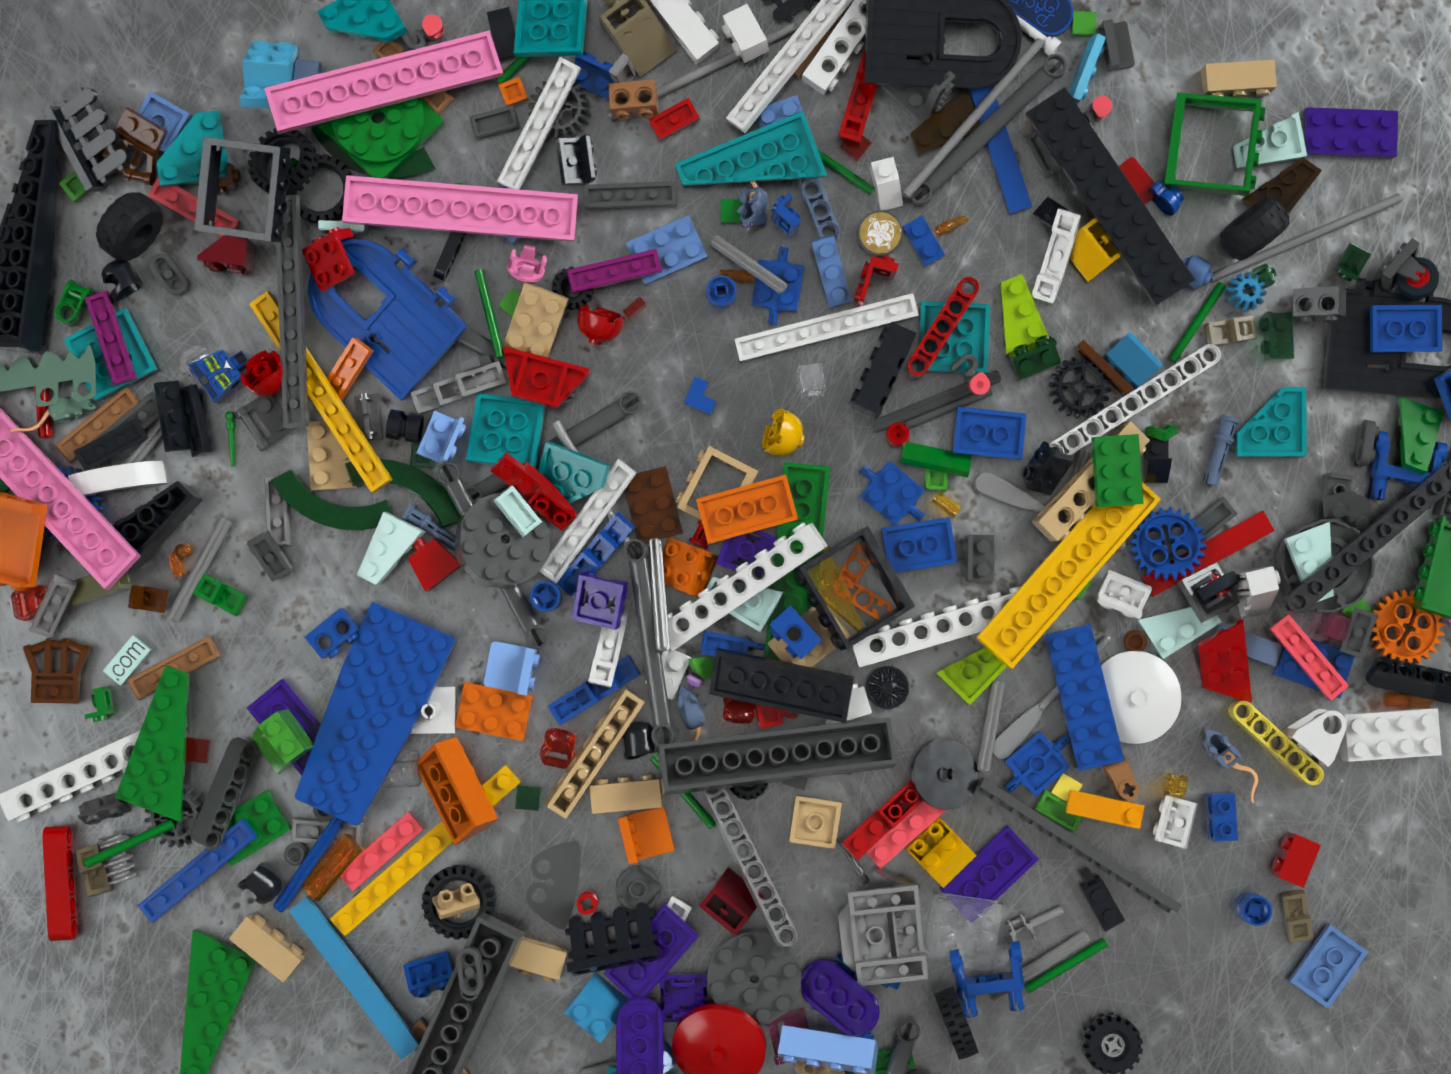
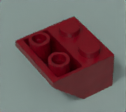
[197,235,257,276]
[699,867,764,936]

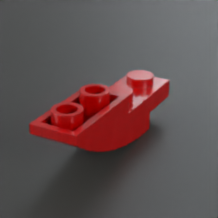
[490,452,577,531]
[841,780,923,860]

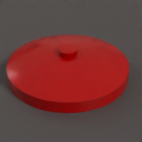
[672,1004,766,1074]

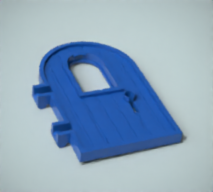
[308,239,469,400]

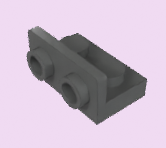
[961,534,994,581]

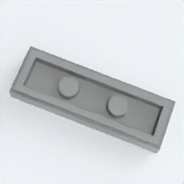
[264,476,291,546]
[29,574,77,638]
[291,818,363,846]

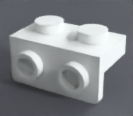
[1097,570,1152,619]
[1153,795,1198,849]

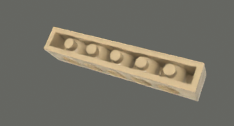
[1032,421,1150,541]
[544,686,645,819]

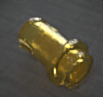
[931,491,962,518]

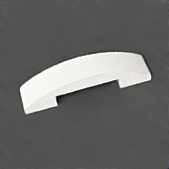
[1031,208,1081,304]
[68,460,167,497]
[588,599,631,688]

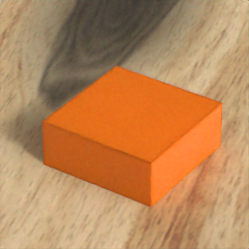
[499,76,529,106]

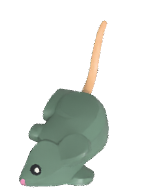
[10,392,97,432]

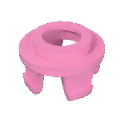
[507,245,547,282]

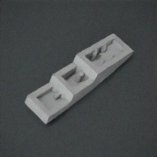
[410,361,507,414]

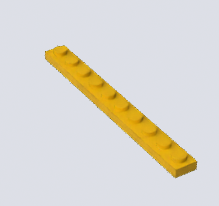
[249,291,393,493]
[330,765,521,936]

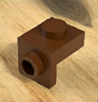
[217,163,241,196]
[128,585,168,613]

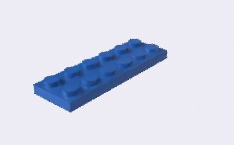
[1045,624,1124,771]

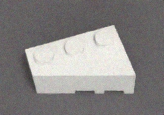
[1233,566,1280,619]

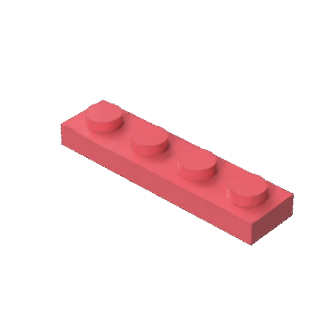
[147,178,241,237]
[1269,614,1349,701]
[866,801,946,869]
[338,812,424,891]

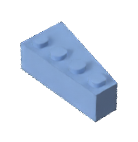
[778,1025,879,1074]

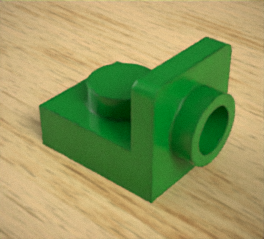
[84,686,114,722]

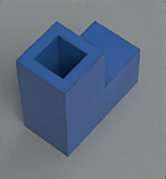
[684,377,716,415]

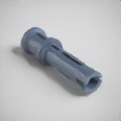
[1203,415,1240,486]
[401,503,455,551]

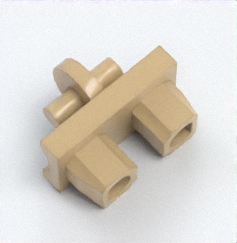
[432,883,480,920]

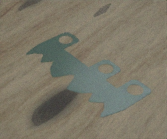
[0,345,96,407]

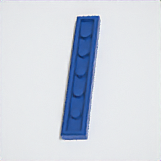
[969,85,1032,215]
[137,818,258,923]

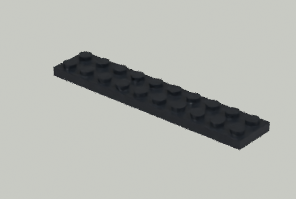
[1025,87,1195,307]

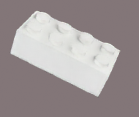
[1337,707,1442,762]

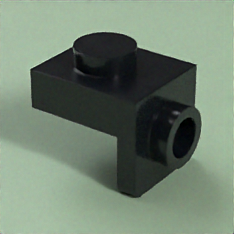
[1033,197,1068,229]

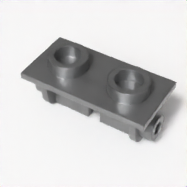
[354,393,383,441]
[77,792,131,825]

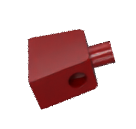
[408,537,462,592]

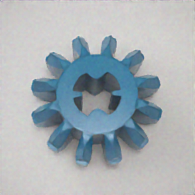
[1226,272,1267,312]

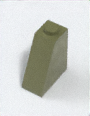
[69,571,132,606]

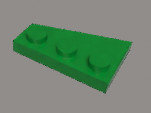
[1397,396,1443,475]

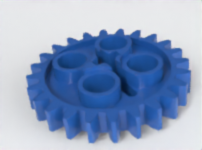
[1130,507,1207,582]

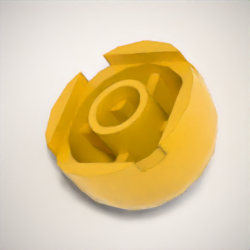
[762,408,805,456]

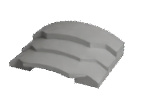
[838,883,928,986]

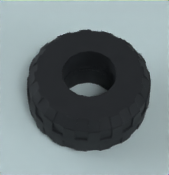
[96,192,163,261]
[1220,197,1290,261]

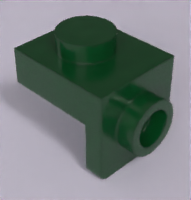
[1336,242,1371,281]

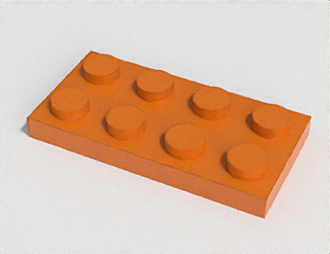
[696,474,798,544]

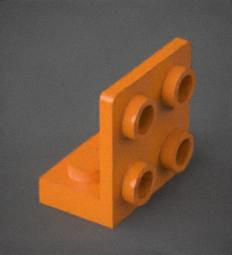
[662,537,719,598]
[618,806,675,864]

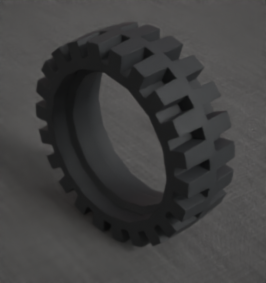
[248,128,318,195]
[288,154,353,224]
[934,986,979,1060]

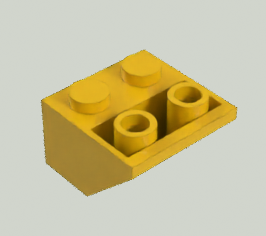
[1070,218,1121,282]
[906,817,977,888]

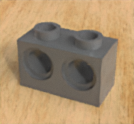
[1293,286,1346,323]

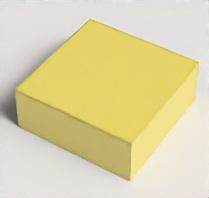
[1050,773,1083,802]

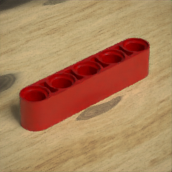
[906,277,979,378]
[42,825,77,941]

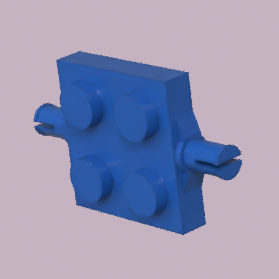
[751,246,805,325]
[859,461,926,526]
[1004,731,1070,797]

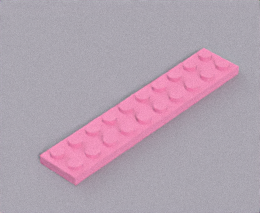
[264,31,503,134]
[342,175,578,242]
[0,408,141,590]

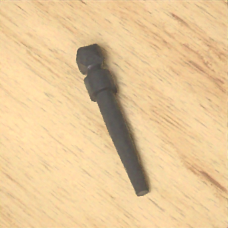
[836,836,870,884]

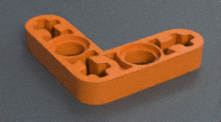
[832,542,893,620]

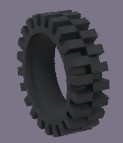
[421,865,496,940]

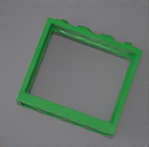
[1165,92,1266,196]

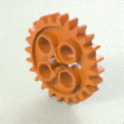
[1369,590,1445,663]

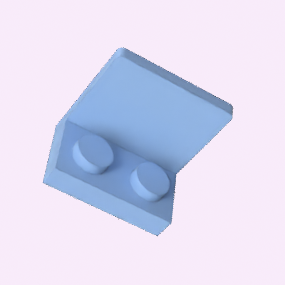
[416,410,466,464]

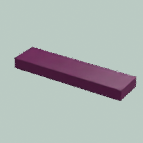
[566,249,662,294]
[85,290,137,386]

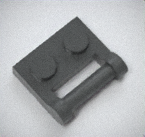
[234,395,296,452]

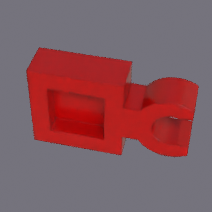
[755,705,798,729]

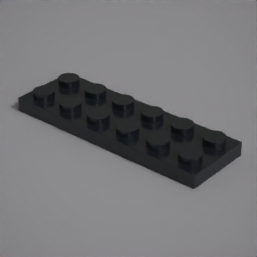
[709,648,855,723]

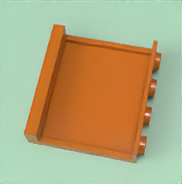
[0,492,48,591]

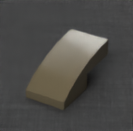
[1204,315,1258,346]
[75,844,113,897]
[1280,889,1313,943]

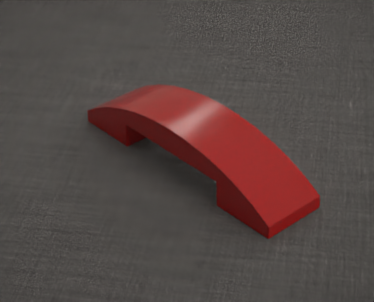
[838,50,877,143]

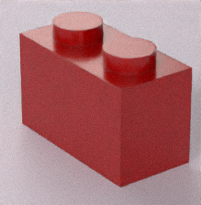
[1272,832,1321,888]

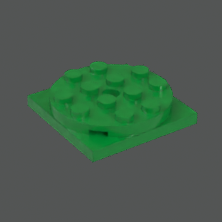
[316,58,444,179]

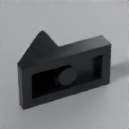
[1144,436,1172,483]

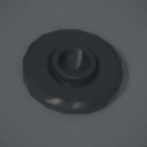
[866,666,909,709]

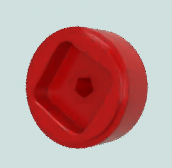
[886,423,910,447]

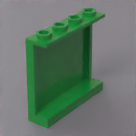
[1413,516,1451,619]

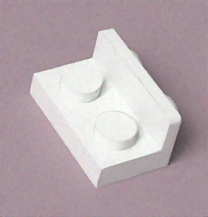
[645,649,691,700]

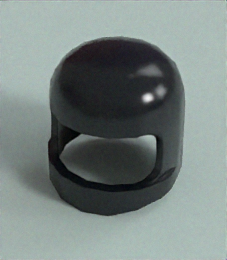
[101,260,143,303]
[622,721,658,760]
[236,862,282,904]

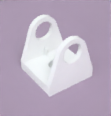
[1282,709,1347,767]

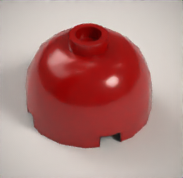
[577,305,625,345]
[240,350,283,397]

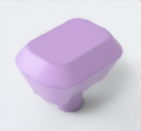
[687,672,704,690]

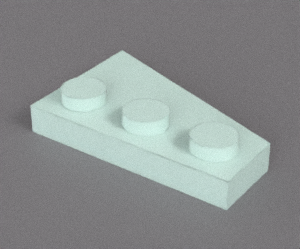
[1233,112,1307,170]
[357,512,426,585]
[1284,522,1334,603]
[706,577,785,632]
[1137,607,1221,659]

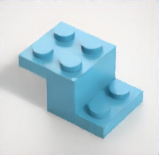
[239,40,298,109]

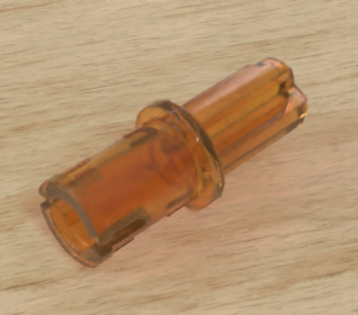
[1384,692,1433,709]

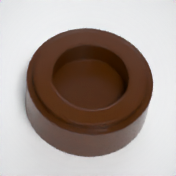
[1123,630,1147,652]

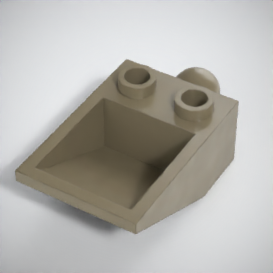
[599,0,677,78]

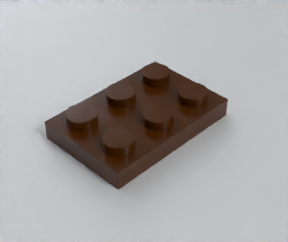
[624,466,683,544]

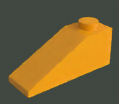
[1065,790,1145,829]

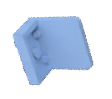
[484,641,540,695]

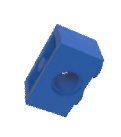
[769,605,822,659]

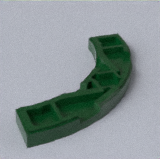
[311,126,436,179]
[345,459,461,528]
[271,469,395,530]

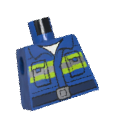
[188,350,249,404]

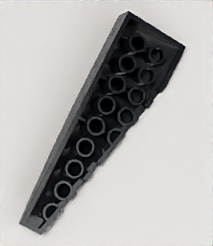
[0,120,57,353]

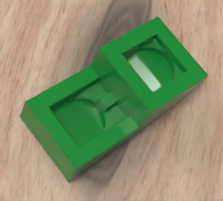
[193,573,248,617]

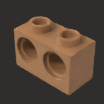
[609,79,659,120]

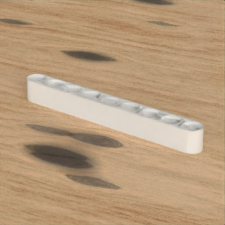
[1049,344,1221,455]

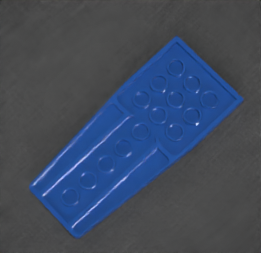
[295,602,457,826]

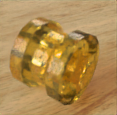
[1163,772,1188,799]

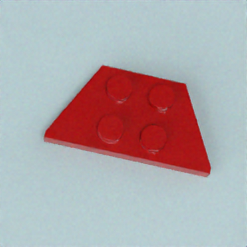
[503,346,591,409]
[1198,619,1252,703]

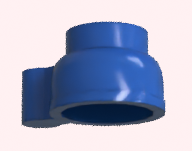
[1150,180,1184,216]

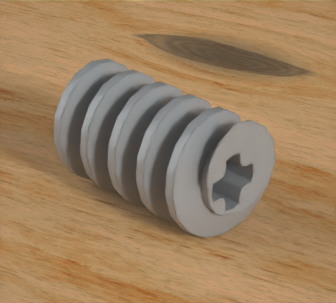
[98,833,137,884]

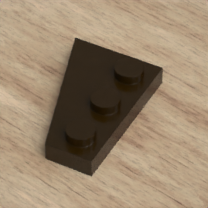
[910,90,980,156]
[1241,158,1322,215]

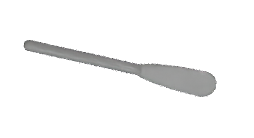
[975,472,1127,550]
[993,635,1111,759]

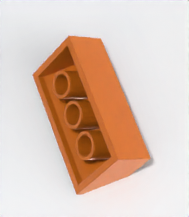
[414,737,498,845]

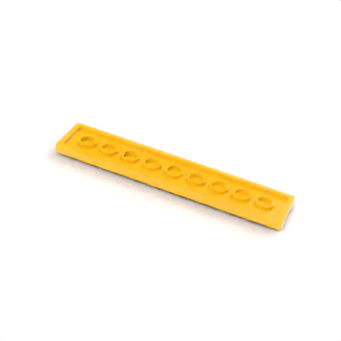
[976,482,1161,670]

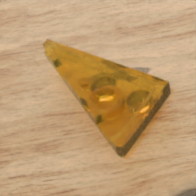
[807,545,864,632]

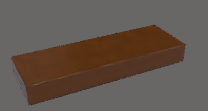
[1074,339,1133,396]

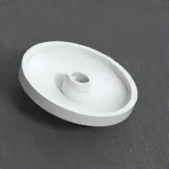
[1101,651,1181,744]

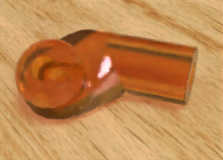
[170,544,192,577]

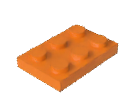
[455,682,533,741]

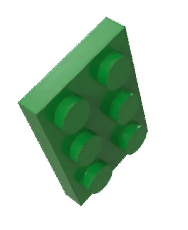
[1091,434,1144,507]
[226,790,292,866]

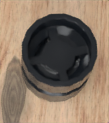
[385,409,424,444]

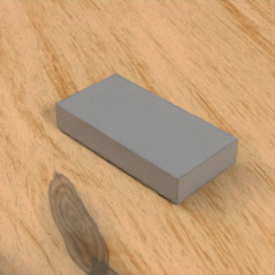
[609,53,637,83]

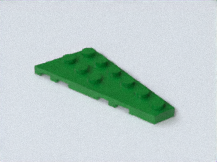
[115,665,189,822]
[180,930,257,1074]

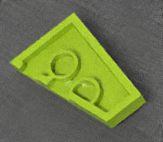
[1000,274,1048,356]

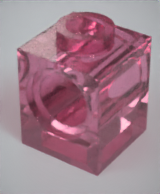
[1315,612,1352,642]

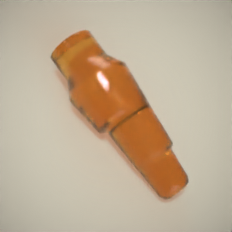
[935,215,969,235]
[719,270,754,283]

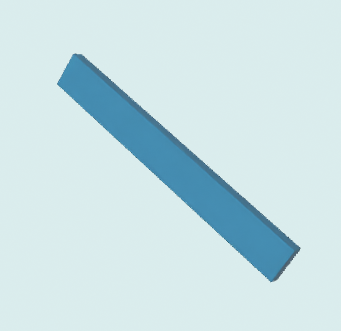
[289,896,420,1060]

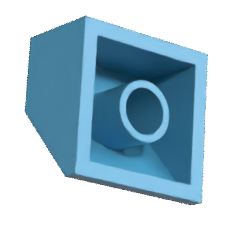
[1103,332,1163,389]
[564,972,629,1043]

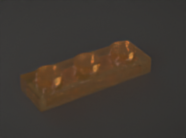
[302,833,362,902]

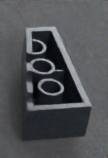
[850,322,917,419]
[113,481,203,568]

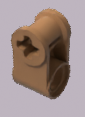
[1102,755,1140,800]

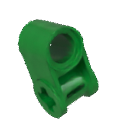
[55,279,94,327]

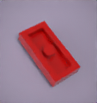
[648,97,700,141]

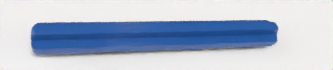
[273,816,345,912]

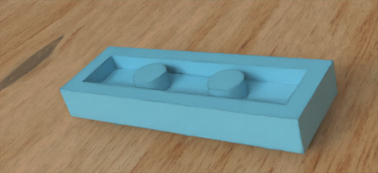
[1068,34,1106,103]

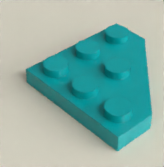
[317,0,408,43]
[156,110,228,188]
[1235,387,1307,457]
[538,441,610,504]

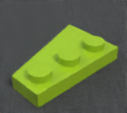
[936,647,1007,705]

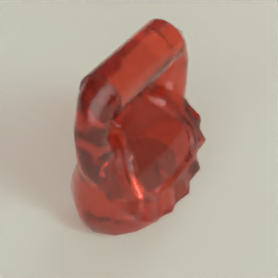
[10,585,47,621]
[723,697,756,724]
[540,728,576,769]

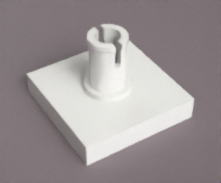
[411,687,456,734]

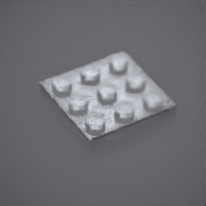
[924,891,1003,972]

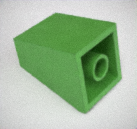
[251,709,314,774]

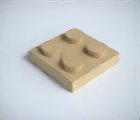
[789,795,842,849]

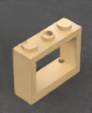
[675,446,758,521]

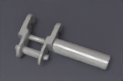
[1006,906,1064,941]

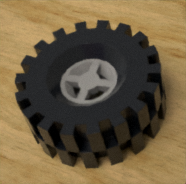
[1081,1013,1143,1074]

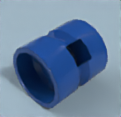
[707,275,736,310]
[530,581,562,612]
[1235,892,1272,926]

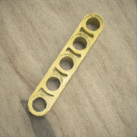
[1228,700,1324,785]

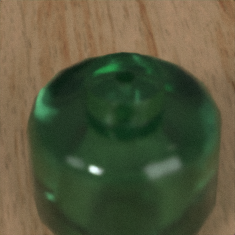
[1252,264,1277,289]

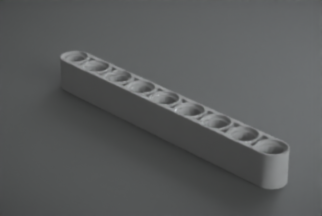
[700,788,797,948]

